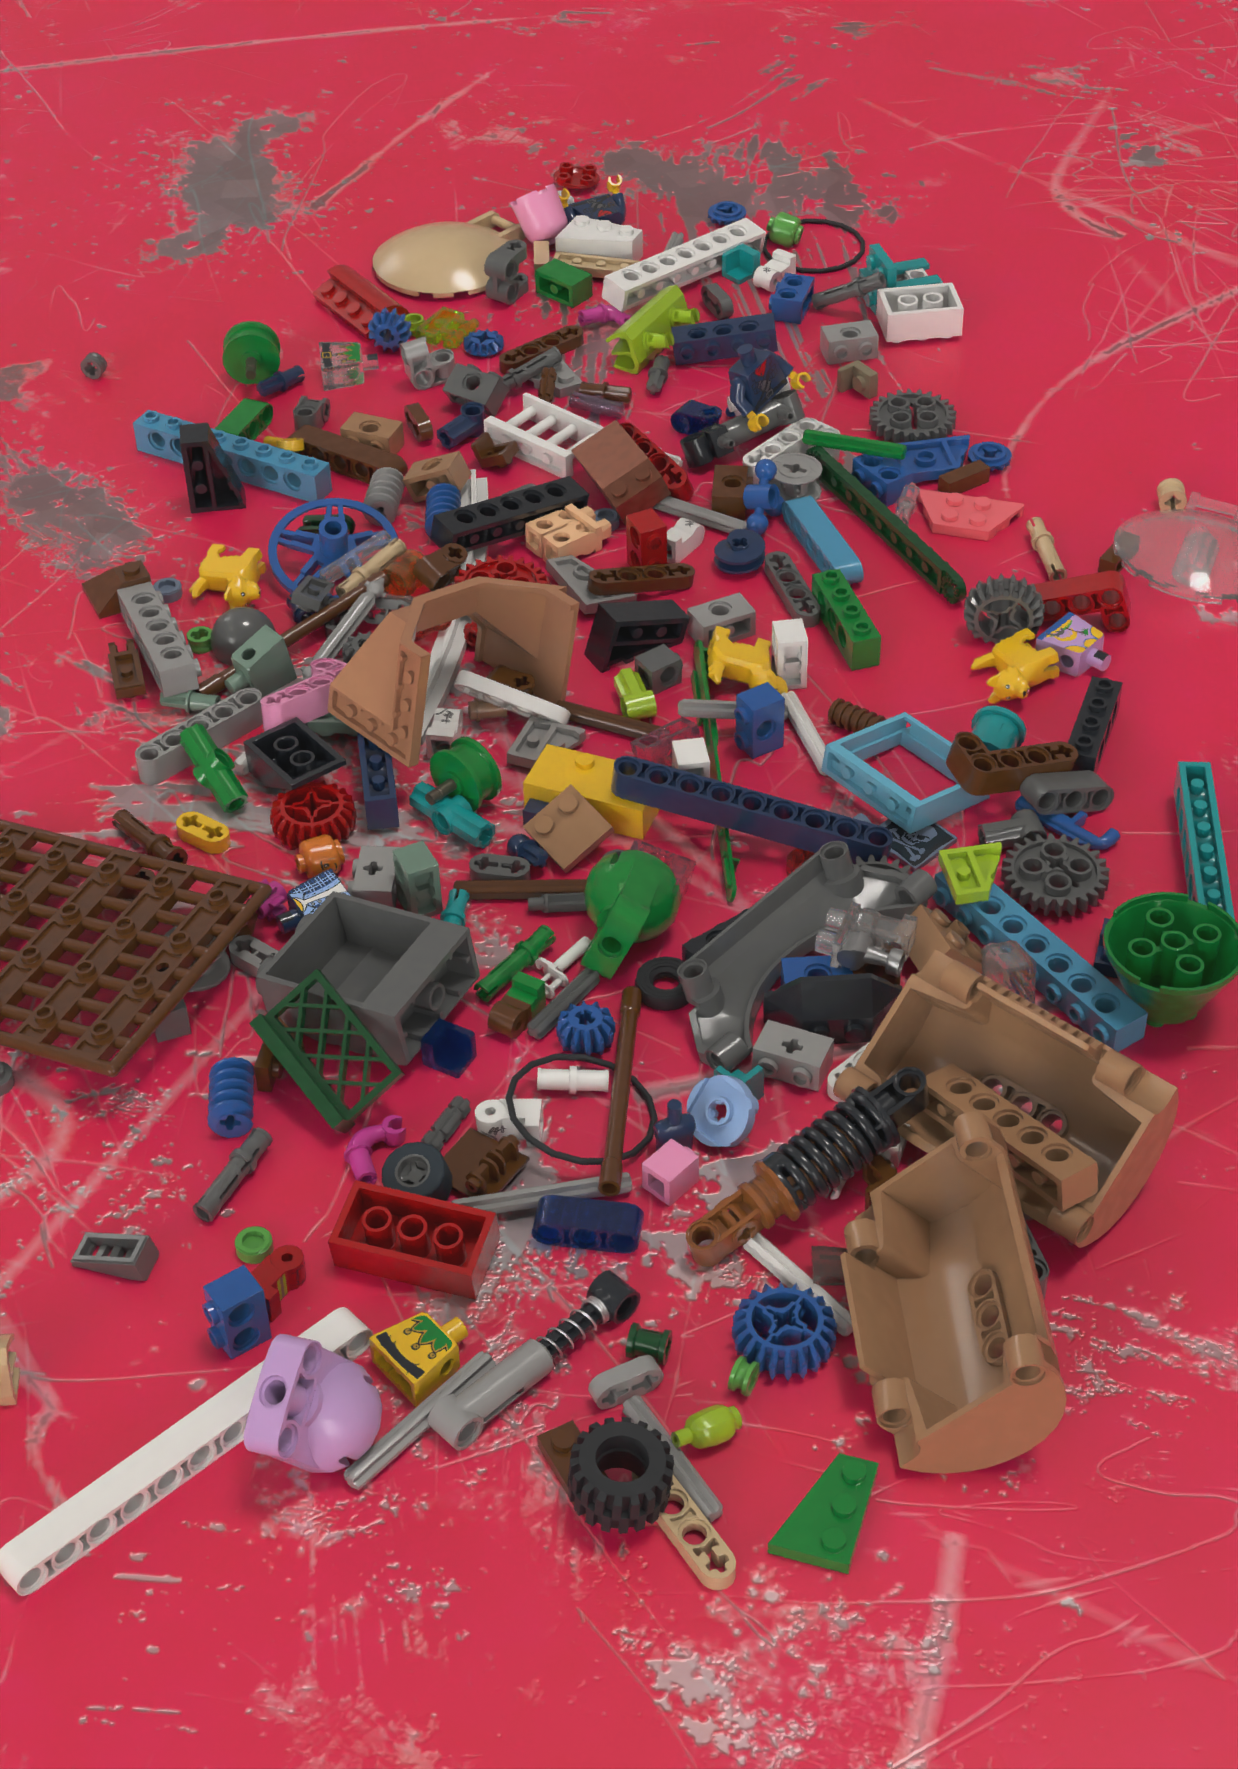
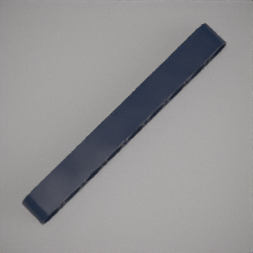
[611,756,893,864]

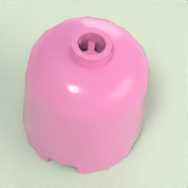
[510,183,568,245]

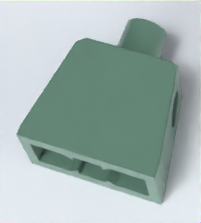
[224,624,297,697]

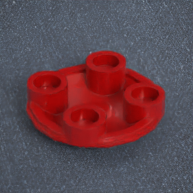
[553,162,600,189]

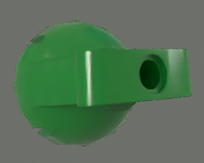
[580,850,681,980]

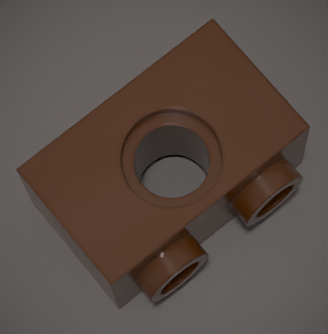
[712,465,753,521]

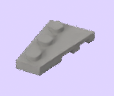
[545,555,637,614]

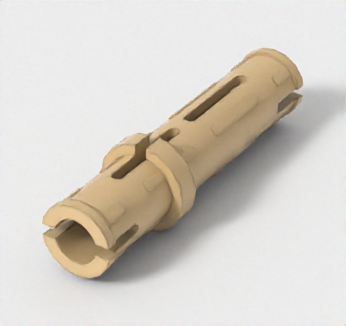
[1026,517,1068,581]
[335,538,407,597]

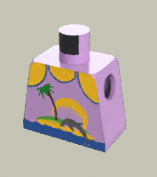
[1035,612,1111,676]

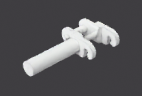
[535,936,591,999]

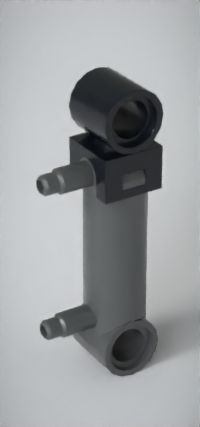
[680,389,805,468]

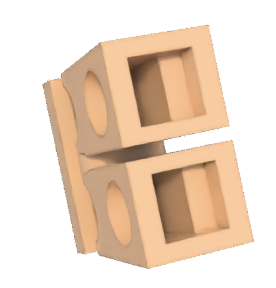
[525,503,612,562]

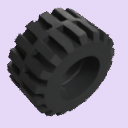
[567,1417,674,1534]

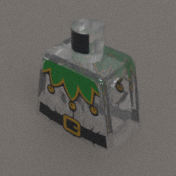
[319,342,379,391]

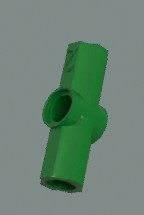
[179,724,248,813]

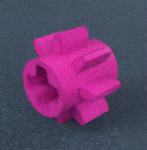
[247,879,288,921]

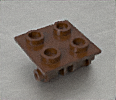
[443,1128,530,1197]

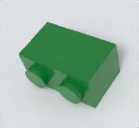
[535,258,593,308]

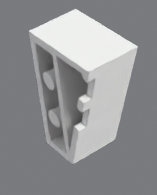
[555,215,643,261]

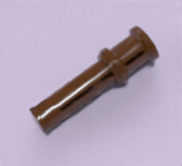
[112,809,188,864]

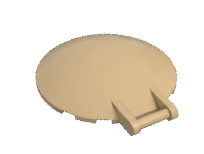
[373,211,526,298]

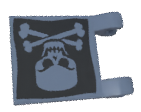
[853,813,958,872]

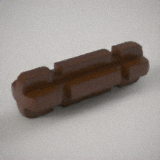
[538,367,557,404]

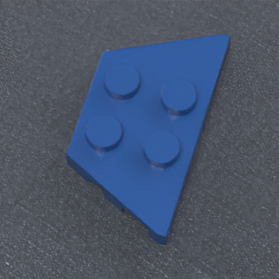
[895,435,970,483]

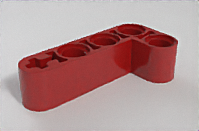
[620,422,694,502]
[1018,571,1131,633]

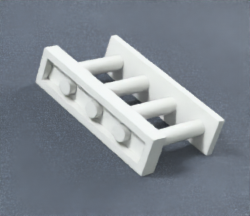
[484,392,604,478]

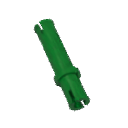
[474,925,556,1002]

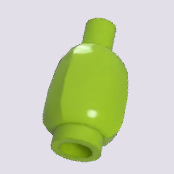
[671,1404,742,1449]

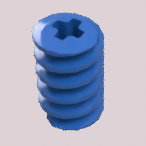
[425,483,461,537]
[207,1057,254,1138]

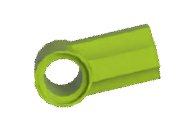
[614,668,657,720]

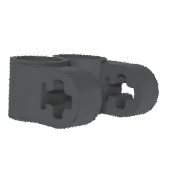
[484,240,529,305]

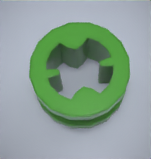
[186,626,212,654]
[728,1356,760,1396]

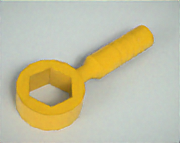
[263,436,304,452]

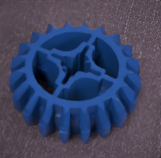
[732,1281,837,1381]

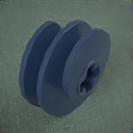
[714,529,765,574]

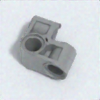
[400,337,455,390]

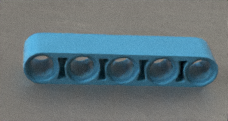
[782,495,864,585]

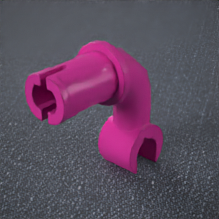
[578,303,632,326]
[344,1115,406,1184]

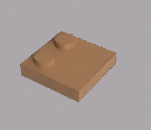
[523,784,614,874]

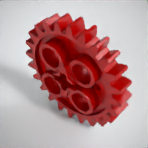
[454,554,548,584]

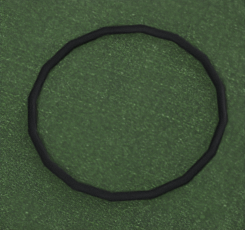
[763,219,865,273]
[505,1054,658,1165]

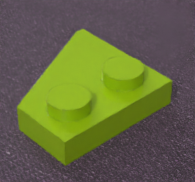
[938,842,1002,905]

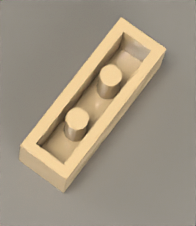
[534,240,550,275]

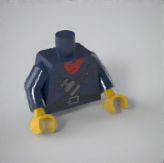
[558,175,627,225]
[728,344,811,432]

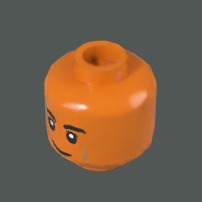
[294,834,345,879]

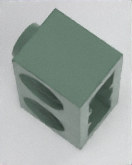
[392,840,443,917]

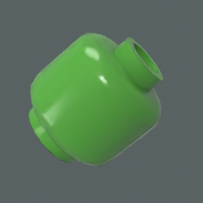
[766,212,804,247]

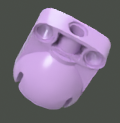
[244,1334,382,1473]

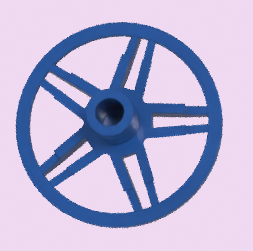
[268,498,400,598]

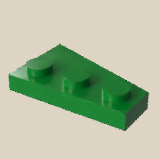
[768,1453,879,1574]

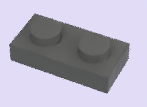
[290,575,335,612]

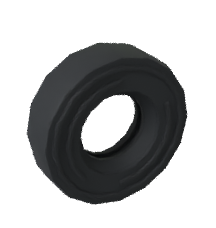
[635,956,689,1011]

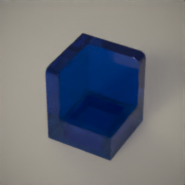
[420,1018,477,1078]

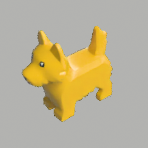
[189,544,267,609]
[707,626,788,694]
[971,628,1059,704]

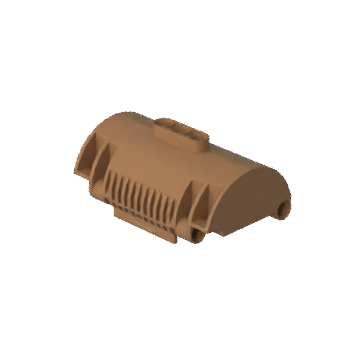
[833,949,1179,1248]
[840,1111,1067,1474]

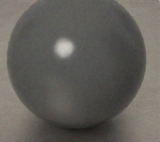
[210,606,276,666]

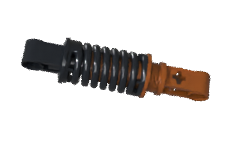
[686,1067,929,1267]

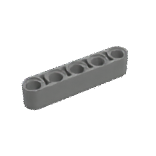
[135,688,263,785]

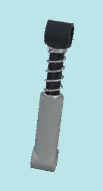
[427,1270,641,1451]

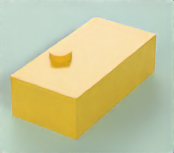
[523,744,660,840]

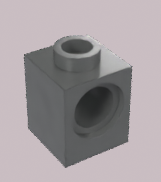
[635,644,683,695]

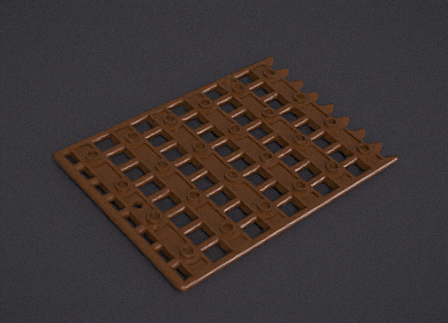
[0,819,272,1077]

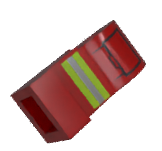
[251,1245,306,1322]

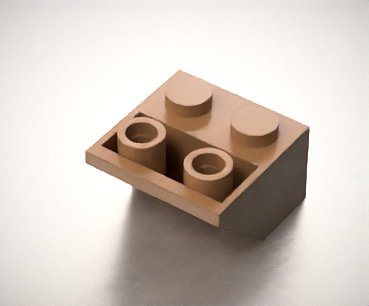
[893,904,991,975]

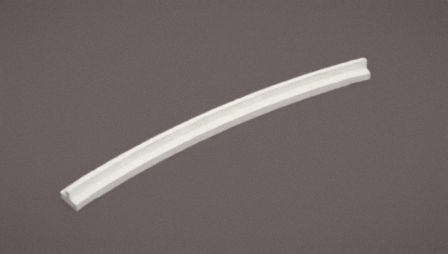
[421,469,489,745]

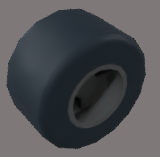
[382,1142,453,1201]

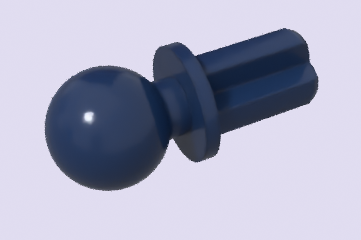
[507,834,549,868]

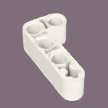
[743,417,841,484]

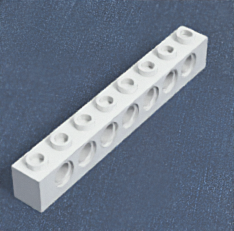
[601,218,766,312]

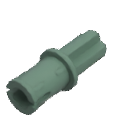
[159,690,221,713]

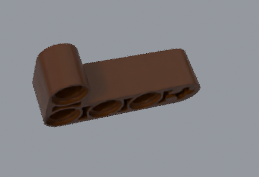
[946,732,1078,796]

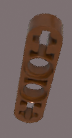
[499,325,584,374]
[587,563,695,596]

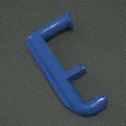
[1015,795,1120,850]

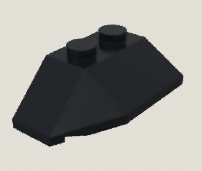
[763,973,902,1044]

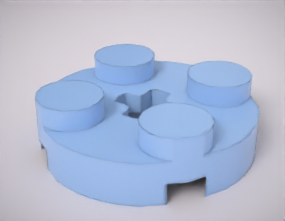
[686,1075,759,1147]

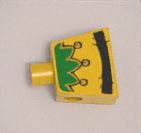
[369,1312,468,1407]

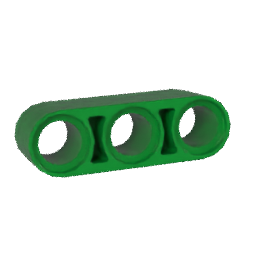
[215,398,273,440]

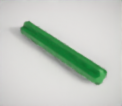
[802,429,907,460]

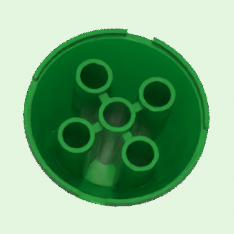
[1103,892,1238,1027]

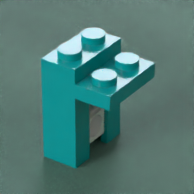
[859,243,943,315]

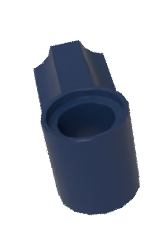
[437,402,485,450]

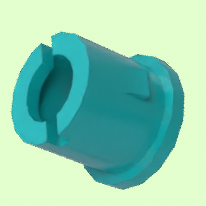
[971,706,1027,751]

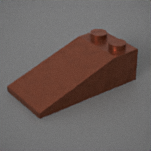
[571,420,671,525]

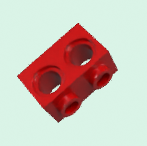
[626,508,667,567]

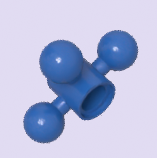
[743,459,785,535]

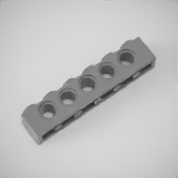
[117,581,202,698]

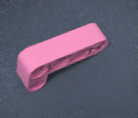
[260,658,347,731]

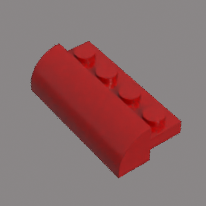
[312,265,410,341]

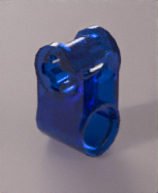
[670,400,722,435]

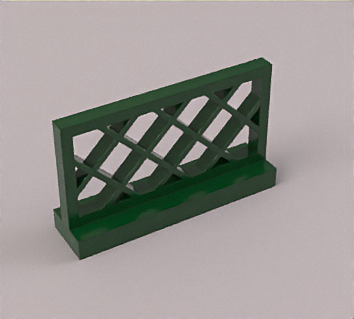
[249,969,405,1133]

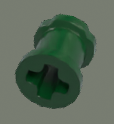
[626,1322,672,1365]

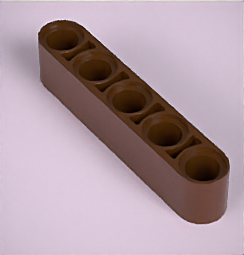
[288,424,408,484]

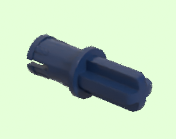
[256,365,305,397]

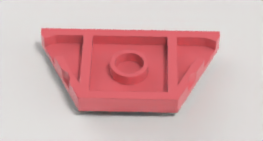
[917,489,1024,541]

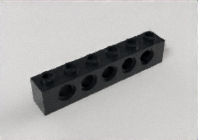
[430,476,589,552]

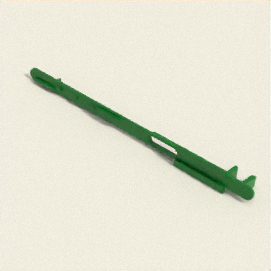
[691,640,740,902]

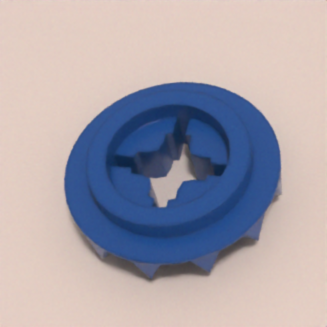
[708,201,746,226]
[464,329,504,357]
[968,442,1012,472]

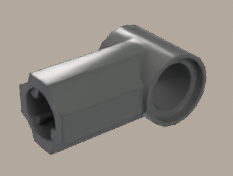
[977,809,1048,849]

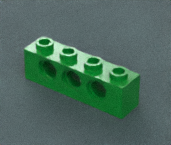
[812,569,881,671]

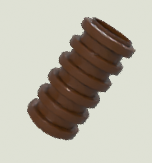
[828,698,886,733]

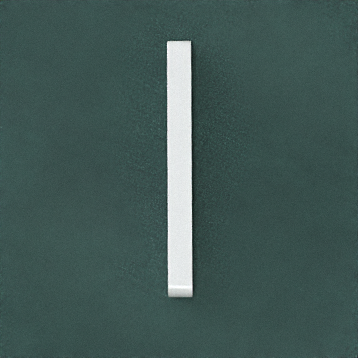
[0,1307,373,1596]

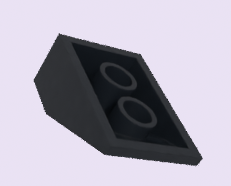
[243,717,346,790]

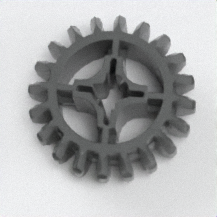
[964,573,1045,644]

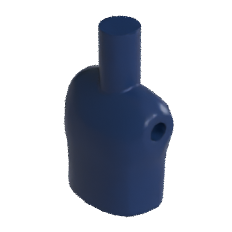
[653,1099,696,1151]

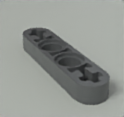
[764,551,821,628]

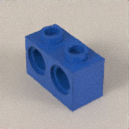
[768,273,815,324]
[851,454,913,506]
[202,1265,272,1360]

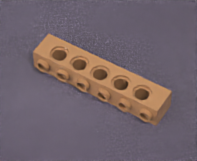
[923,1063,1098,1211]

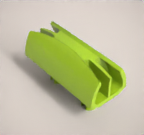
[605,285,700,374]

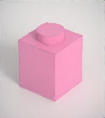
[642,1138,699,1206]

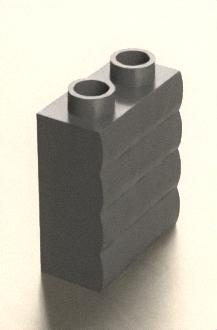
[256,891,480,1065]

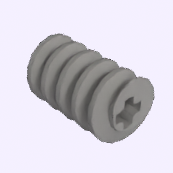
[362,467,405,526]

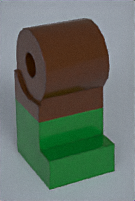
[487,971,546,1039]

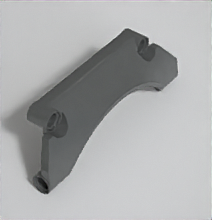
[677,841,937,1072]

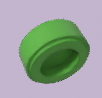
[235,1226,274,1264]

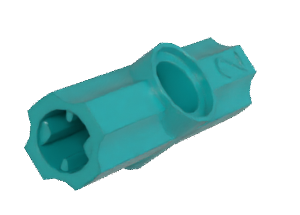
[409,782,496,849]

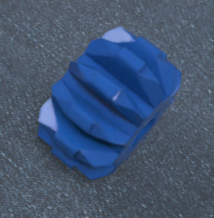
[368,307,412,352]
[556,1000,616,1056]

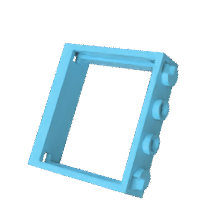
[821,712,990,834]

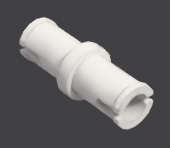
[537,1066,609,1094]

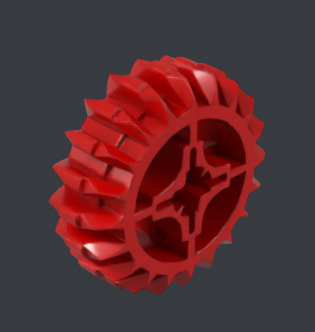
[270,780,357,850]

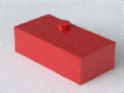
[328,1180,500,1300]

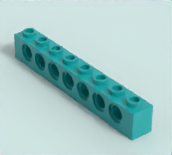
[1173,761,1235,920]

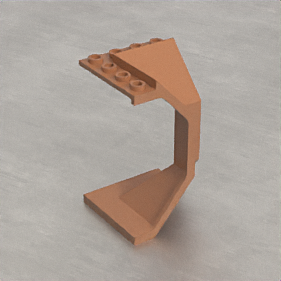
[327,576,580,768]

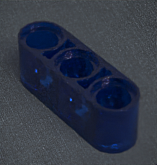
[531,1195,644,1253]

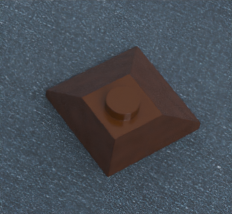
[82,560,151,619]

